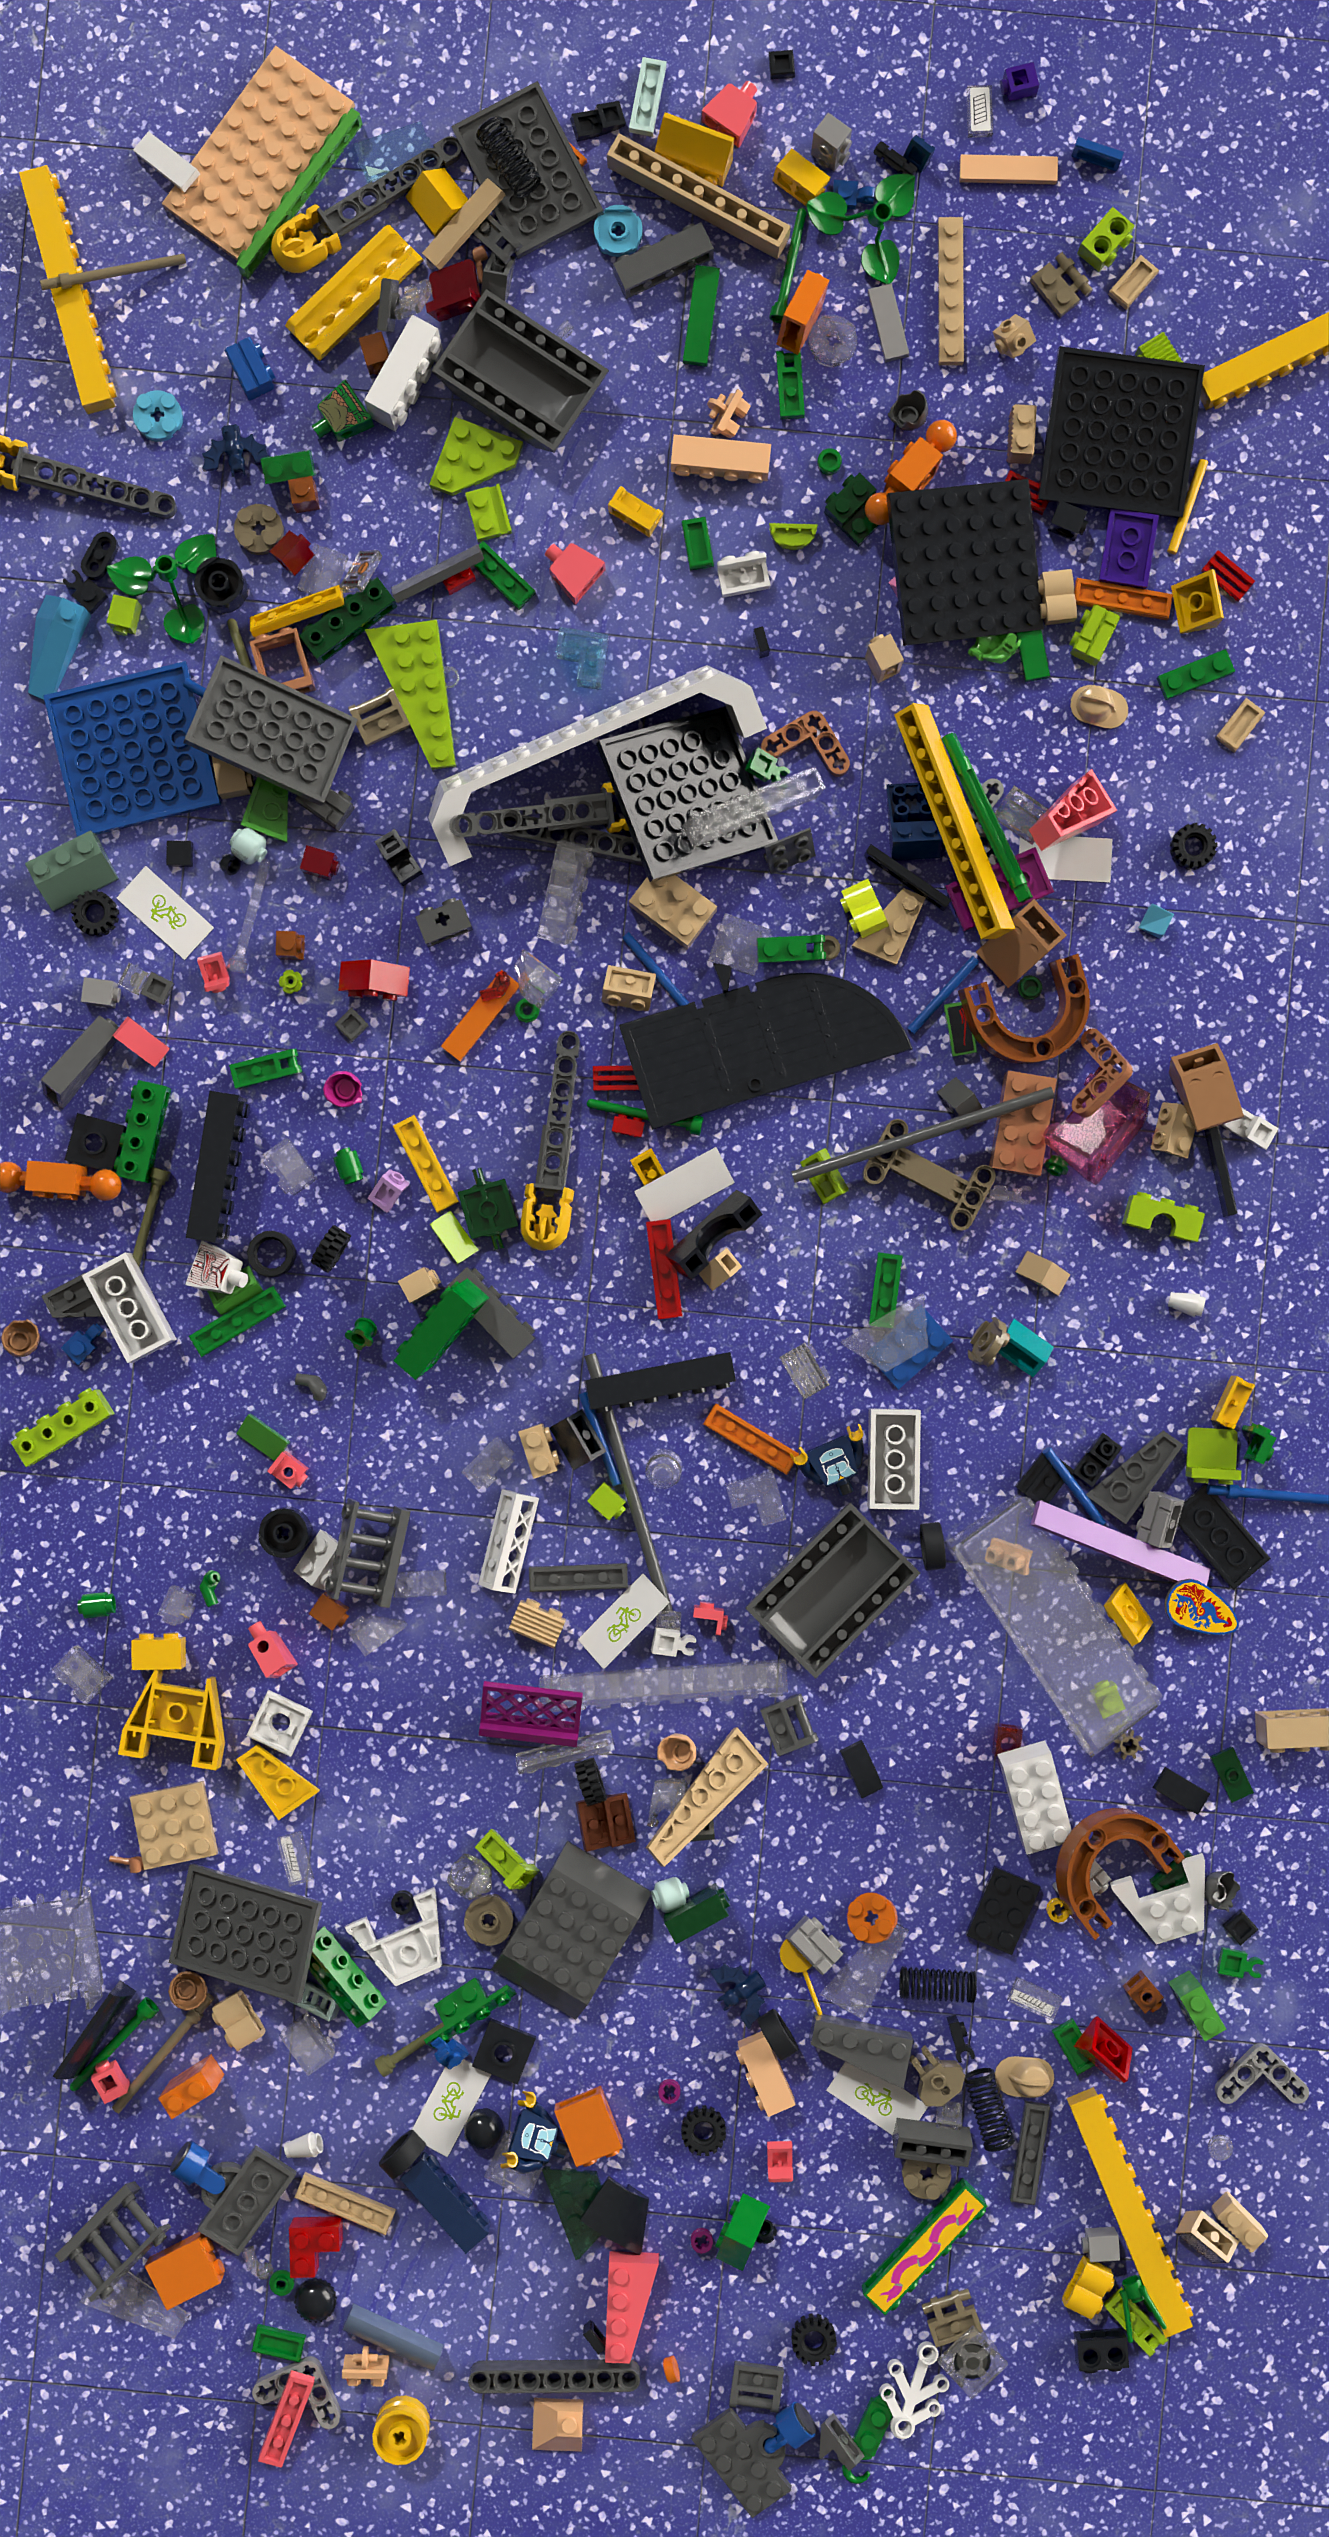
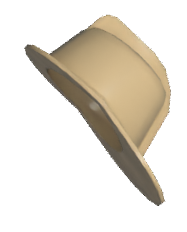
[1070,685,1128,729]
[995,2056,1054,2098]

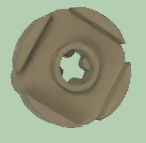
[234,504,284,555]
[968,1317,1010,1367]
[464,1894,514,1946]
[901,2159,951,2200]

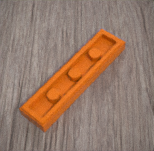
[1074,578,1173,620]
[441,970,521,1062]
[703,1403,799,1475]

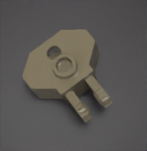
[909,2045,965,2106]

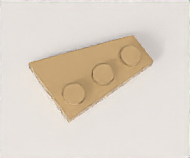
[851,888,926,966]

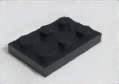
[965,1865,1041,1955]

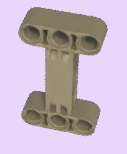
[862,1119,996,1231]

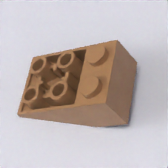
[975,899,1067,988]
[1169,1043,1244,1132]

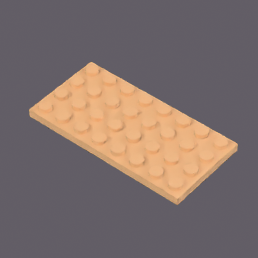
[162,45,355,260]

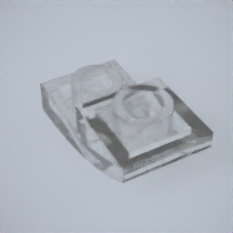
[394,1570,447,1598]

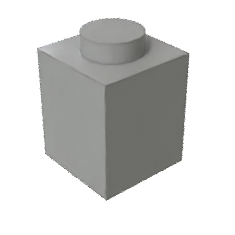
[81,977,121,1008]
[1081,2227,1120,2262]

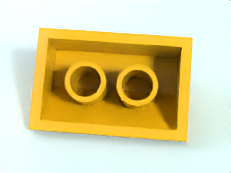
[655,112,734,187]

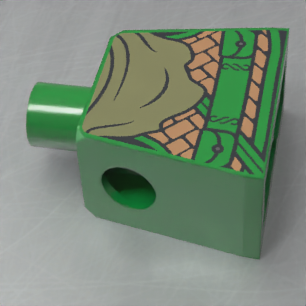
[312,379,374,442]

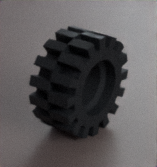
[1170,823,1218,870]
[71,890,119,937]
[311,1225,351,1273]
[574,1757,607,1807]
[681,2105,726,2156]
[791,2313,837,2366]

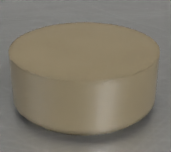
[823,935,840,961]

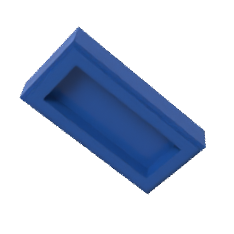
[1071,137,1124,171]

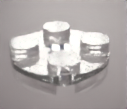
[808,315,857,367]

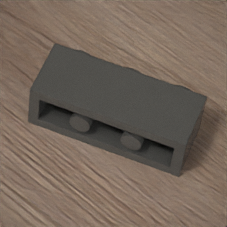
[892,2118,973,2167]

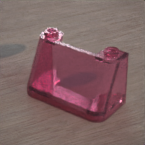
[1043,1066,1150,1185]

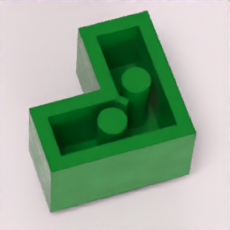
[715,2193,770,2271]

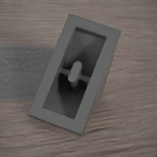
[936,1077,983,1130]

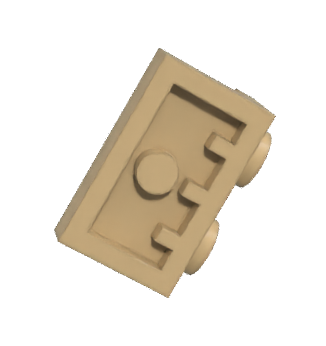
[602,965,656,1011]

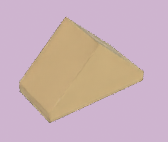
[1015,1251,1070,1296]

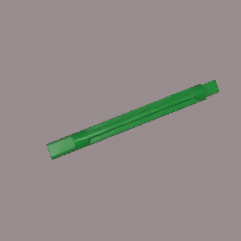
[941,733,1033,903]

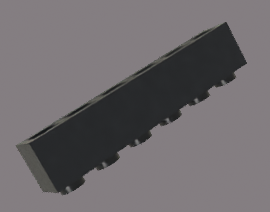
[584,1352,736,1413]

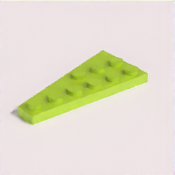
[365,620,456,770]

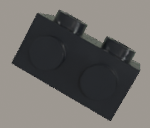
[549,1409,607,1470]

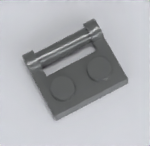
[760,1693,819,1756]
[729,2361,784,2413]

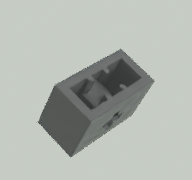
[415,898,473,948]

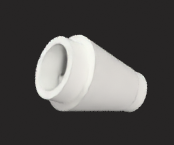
[1168,1292,1206,1318]
[284,2132,323,2158]

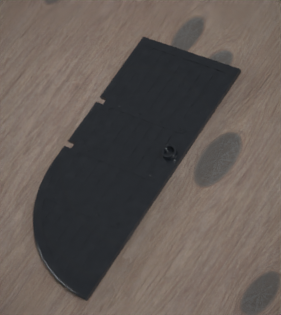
[619,973,913,1130]

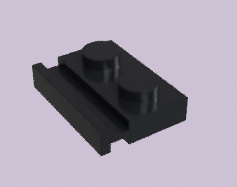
[1015,1448,1074,1503]

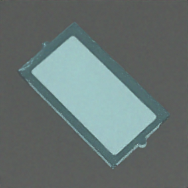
[354,121,434,183]

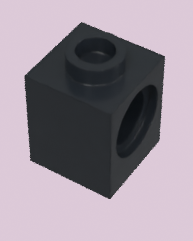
[1048,500,1088,541]

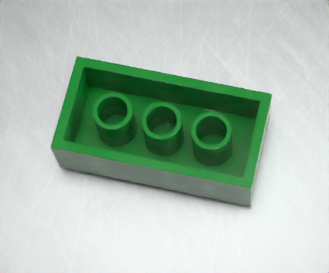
[393,1278,490,1380]

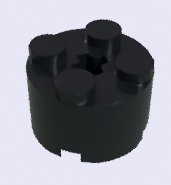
[194,557,248,615]
[259,1507,312,1558]

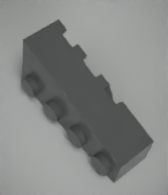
[809,2012,913,2089]

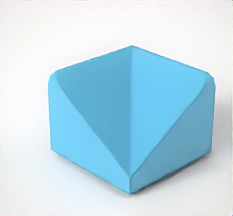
[1138,904,1174,939]

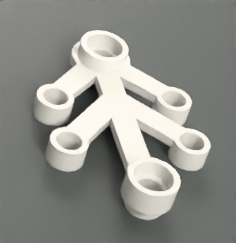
[879,2341,949,2439]

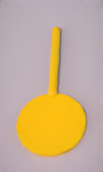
[780,1939,822,2015]

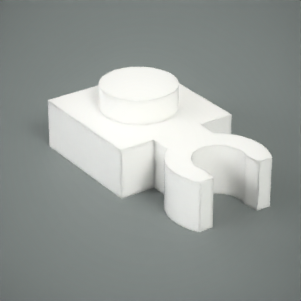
[651,1627,696,1657]

